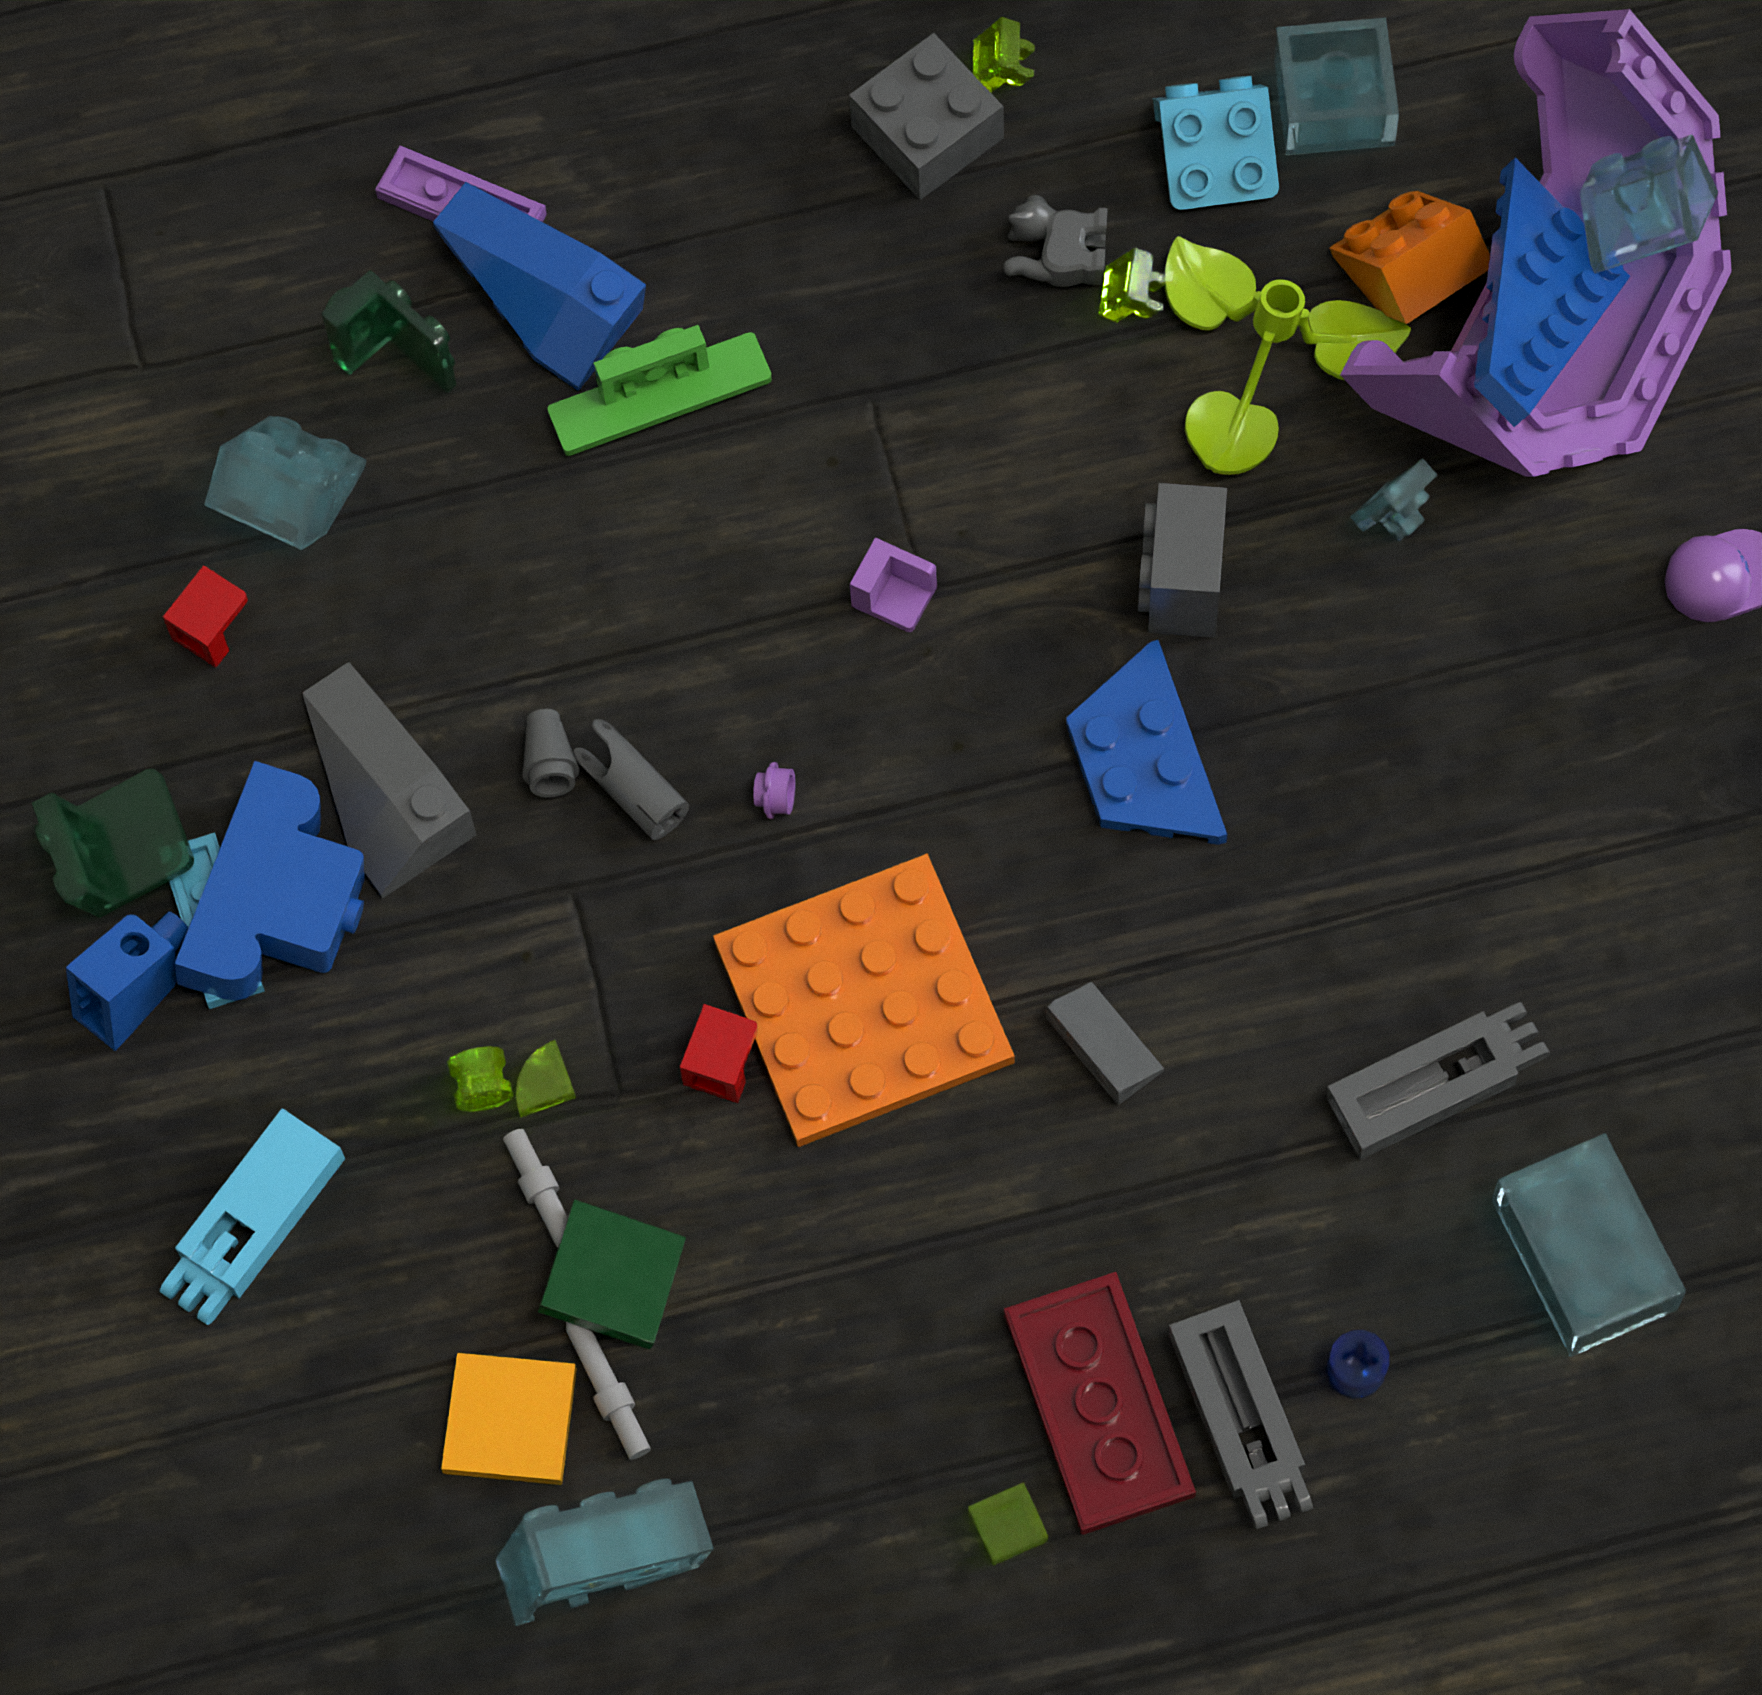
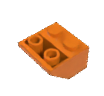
[1329,191,1490,324]

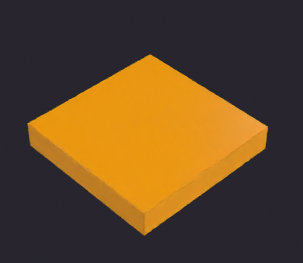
[441,1353,577,1485]

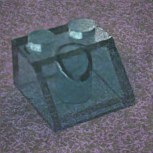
[1580,134,1718,273]

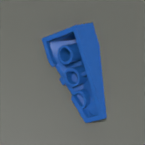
[433,182,646,391]

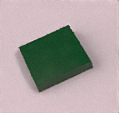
[538,1199,686,1350]

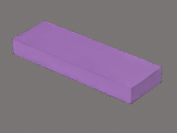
[375,146,547,222]

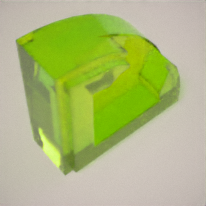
[516,1040,576,1117]

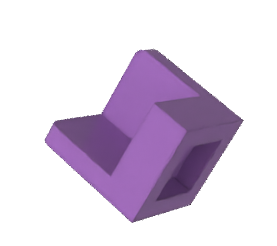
[850,538,937,632]

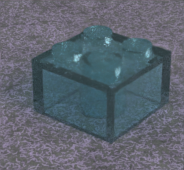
[1274,17,1399,155]

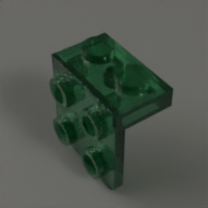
[321,270,457,393]
[32,769,194,918]

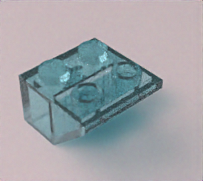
[204,416,367,550]

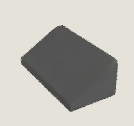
[1046,982,1164,1105]

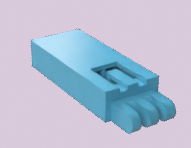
[160,1108,345,1325]

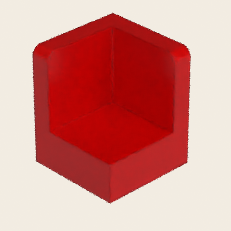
[163,565,248,668]
[680,1004,758,1103]

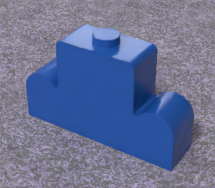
[175,761,365,1001]

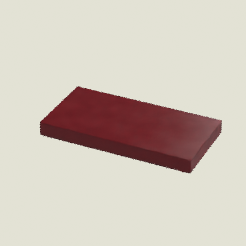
[1004,1272,1196,1535]

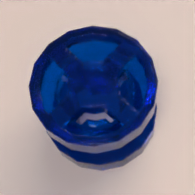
[1326,1330,1390,1399]

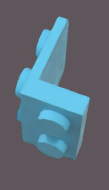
[1153,76,1279,210]

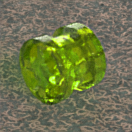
[447,1046,513,1112]

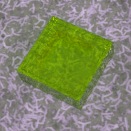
[969,1482,1048,1565]

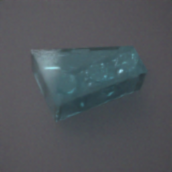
[496,1479,714,1626]

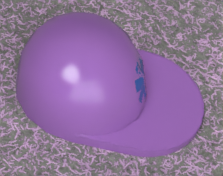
[1664,529,1762,622]

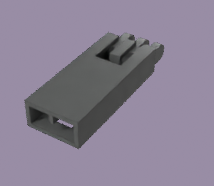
[1326,1002,1550,1160]
[1168,1300,1313,1530]

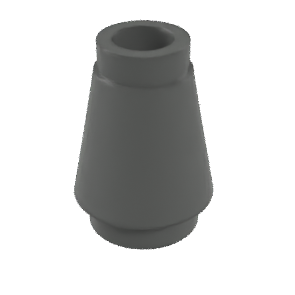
[522,709,579,797]

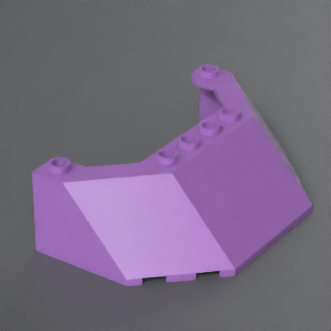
[1340,9,1732,477]

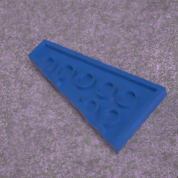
[1474,157,1631,427]

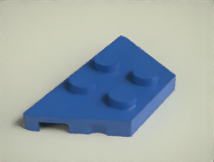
[1066,640,1227,845]

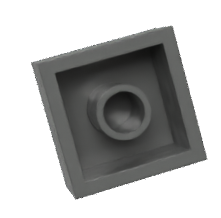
[849,33,1004,200]
[1138,483,1227,638]

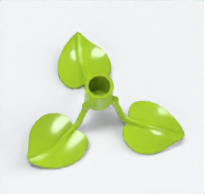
[1164,236,1411,475]

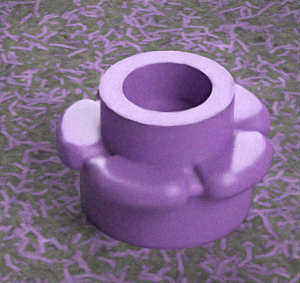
[754,762,795,819]

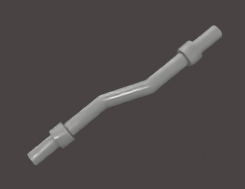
[503,1128,651,1460]

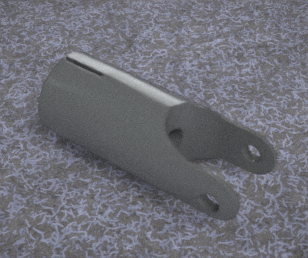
[573,719,690,840]

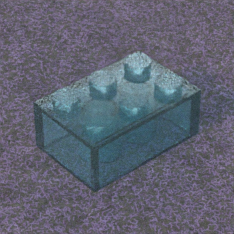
[1492,1133,1686,1357]

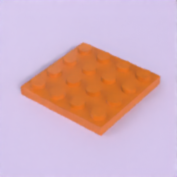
[713,853,1015,1147]

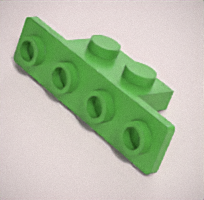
[548,325,772,456]

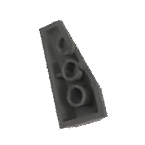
[302,662,477,899]

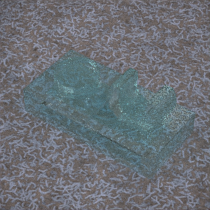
[1351,458,1437,541]

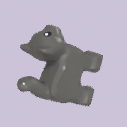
[1003,195,1108,287]

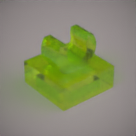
[973,17,1035,93]
[1099,248,1166,322]

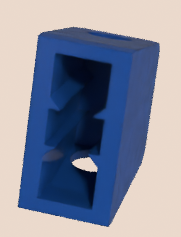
[66,911,188,1051]

